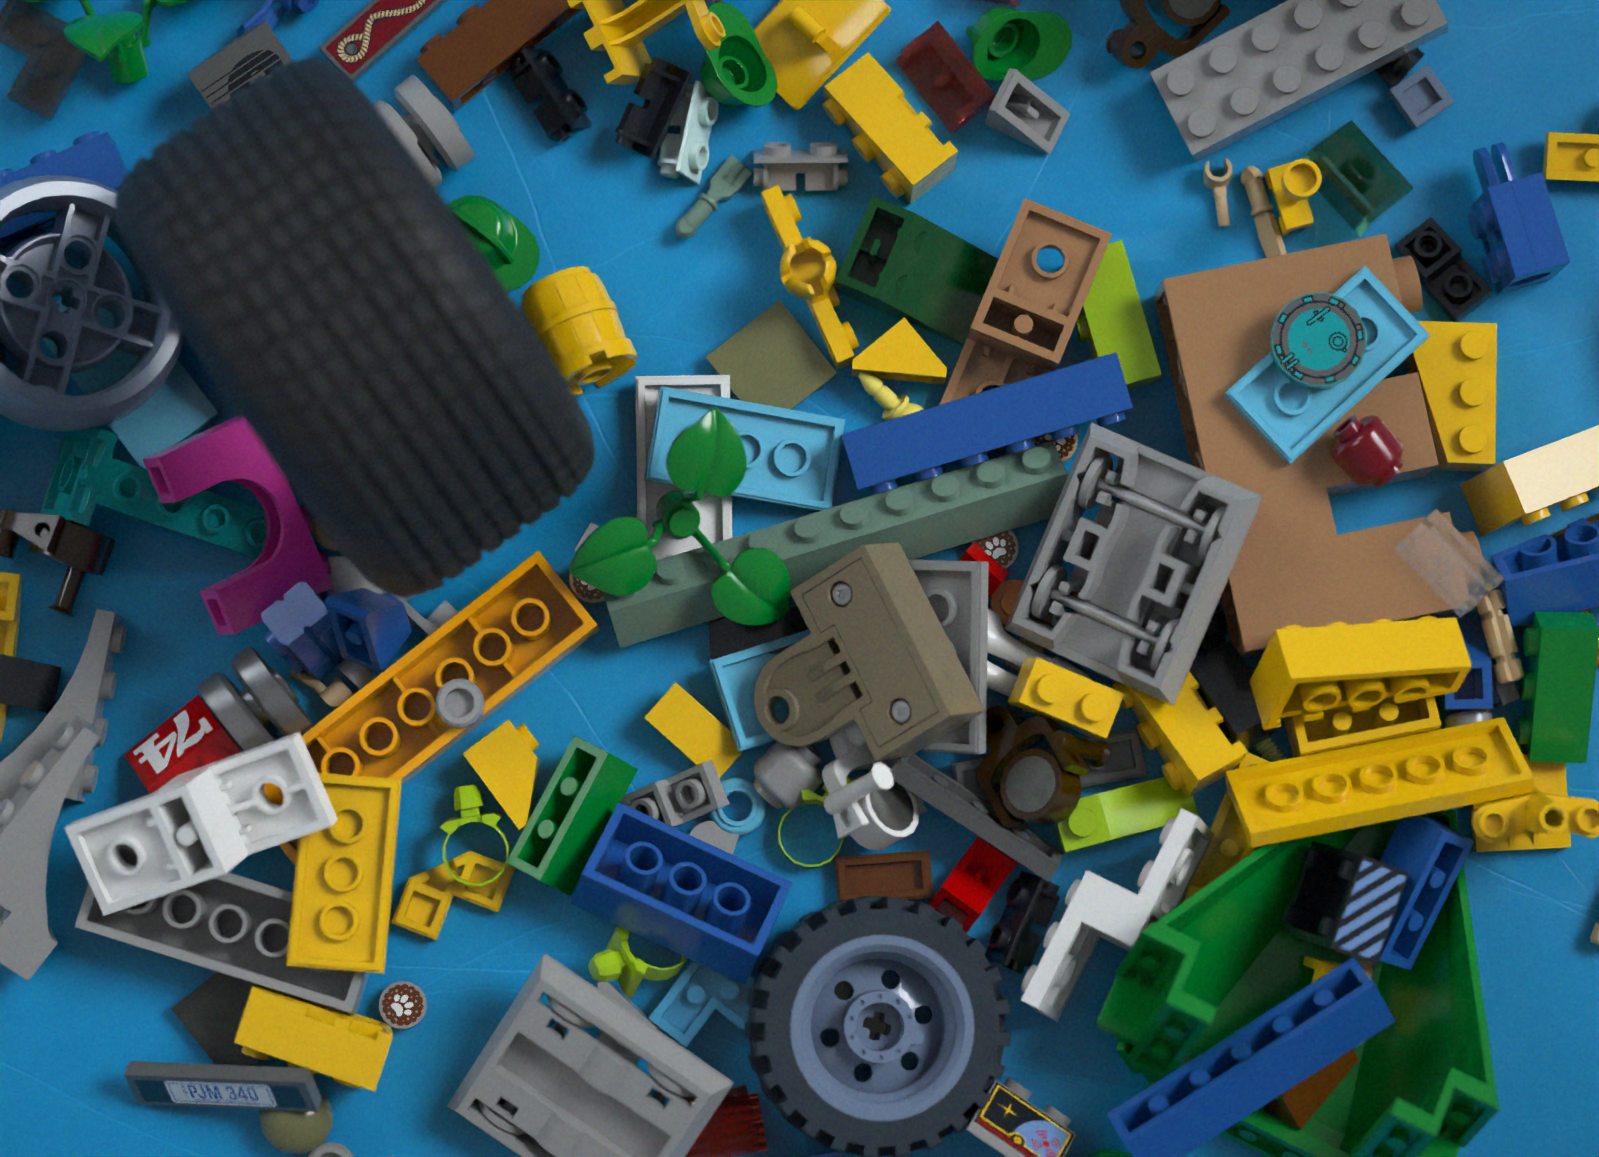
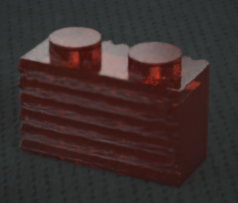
[682,1085,769,1157]

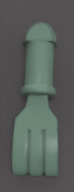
[675,155,754,239]

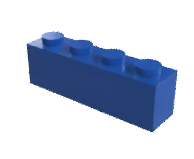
[1491,518,1599,627]

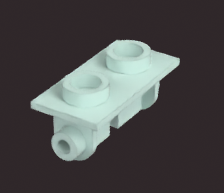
[657,81,719,184]

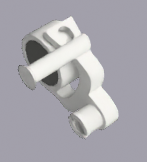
[822,722,927,851]

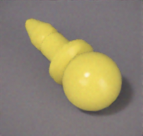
[858,371,923,421]

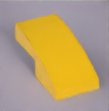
[644,682,744,778]

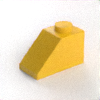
[462,719,540,832]

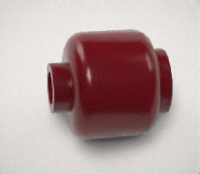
[1331,415,1404,487]

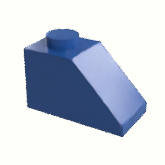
[324,588,412,674]

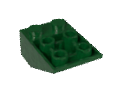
[834,195,999,346]

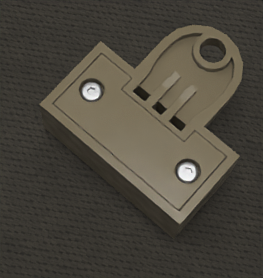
[754,543,985,761]

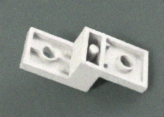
[64,732,338,916]
[1021,808,1215,1022]

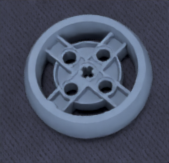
[0,175,186,432]

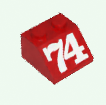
[124,694,244,794]

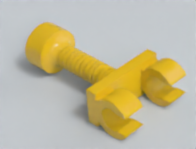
[1264,159,1322,236]

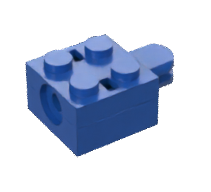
[1468,142,1570,295]

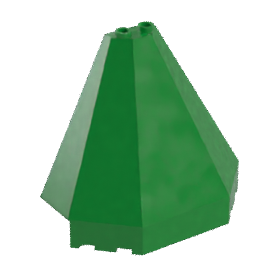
[1096,809,1499,1157]

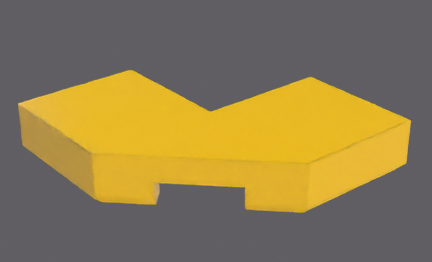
[391,851,516,940]

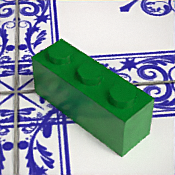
[1515,611,1599,763]
[506,735,638,896]

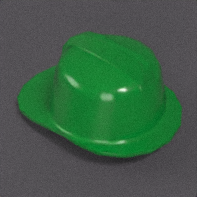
[700,2,778,109]
[965,6,1072,81]
[448,195,540,291]

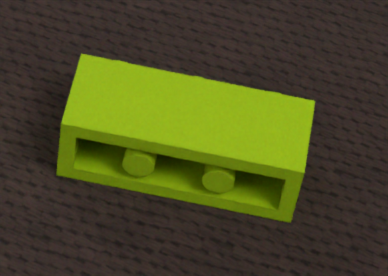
[1074,240,1162,390]

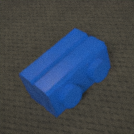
[261,581,344,680]

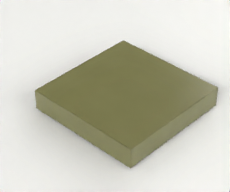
[706,300,838,410]

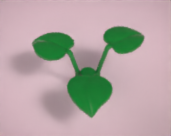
[21,0,190,84]
[569,408,790,625]

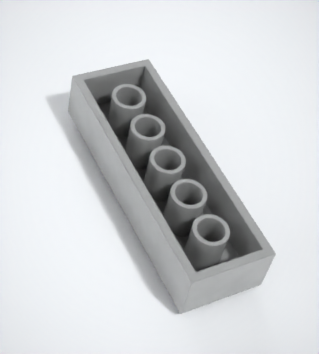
[1150,0,1448,162]
[75,844,370,1013]

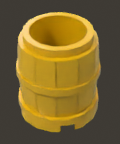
[520,266,638,396]

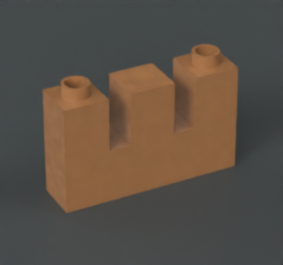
[1154,234,1485,658]

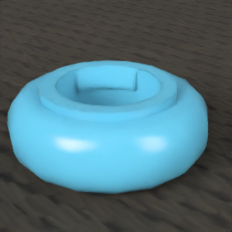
[709,777,767,836]

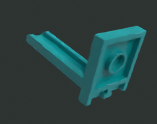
[39,428,267,559]

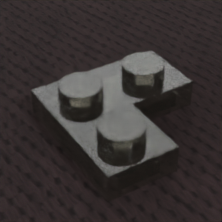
[0,0,88,122]

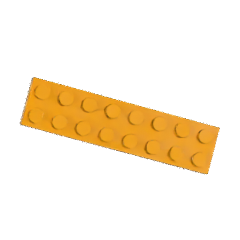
[265,550,599,865]

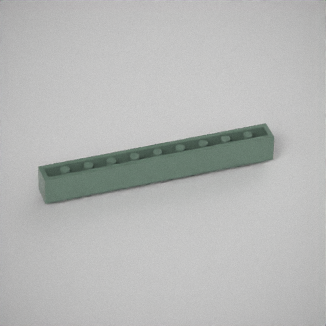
[603,441,1068,648]

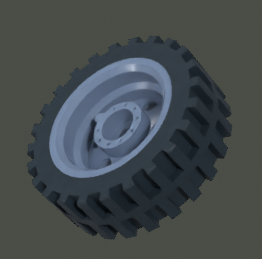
[744,896,1011,1157]

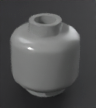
[753,741,823,809]

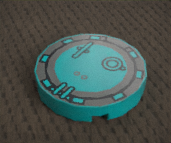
[1269,292,1367,389]

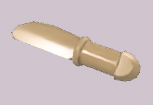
[1241,166,1287,258]

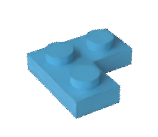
[648,960,756,1047]

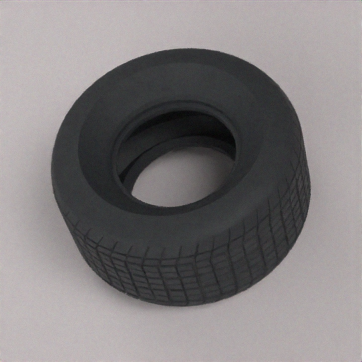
[116,58,595,597]

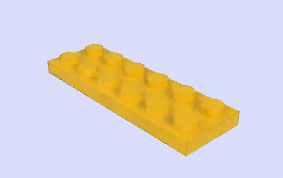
[1225,717,1534,848]

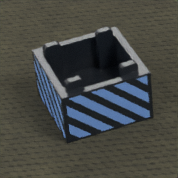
[1281,841,1409,965]

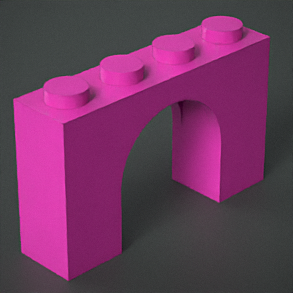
[143,415,333,635]

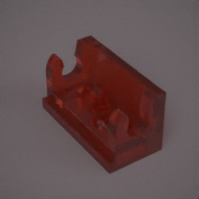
[895,21,995,135]

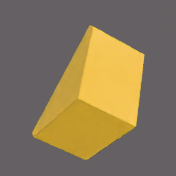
[851,318,947,385]

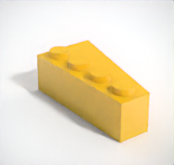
[1249,616,1472,730]

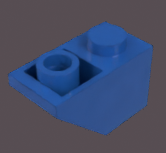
[1435,618,1493,713]

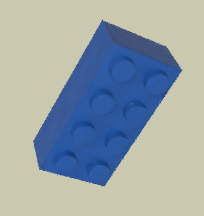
[571,802,793,985]

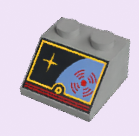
[965,1077,1076,1157]

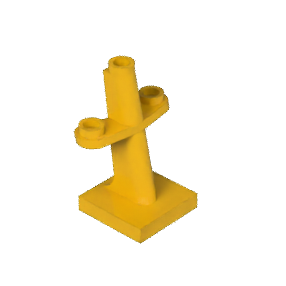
[567,0,726,86]
[1470,754,1599,853]

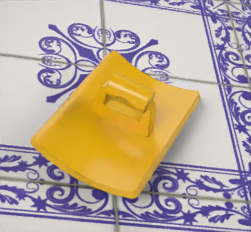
[753,0,891,110]

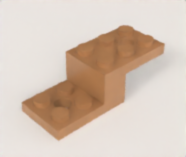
[940,198,1112,456]

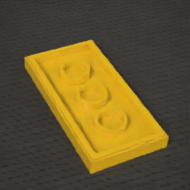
[286,773,402,974]

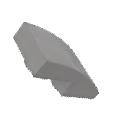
[622,760,729,828]

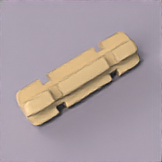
[1475,590,1524,684]

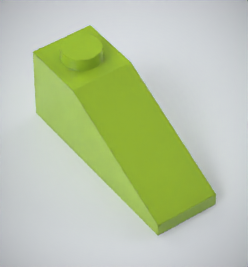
[1053,777,1198,854]

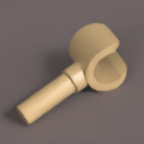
[1203,158,1233,227]
[289,669,354,710]

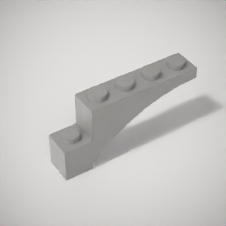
[0,609,127,803]
[0,714,100,981]

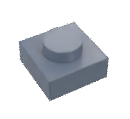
[1387,64,1455,131]

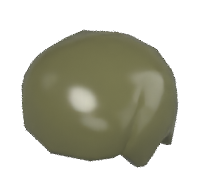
[258,1089,333,1155]

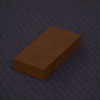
[834,850,933,901]

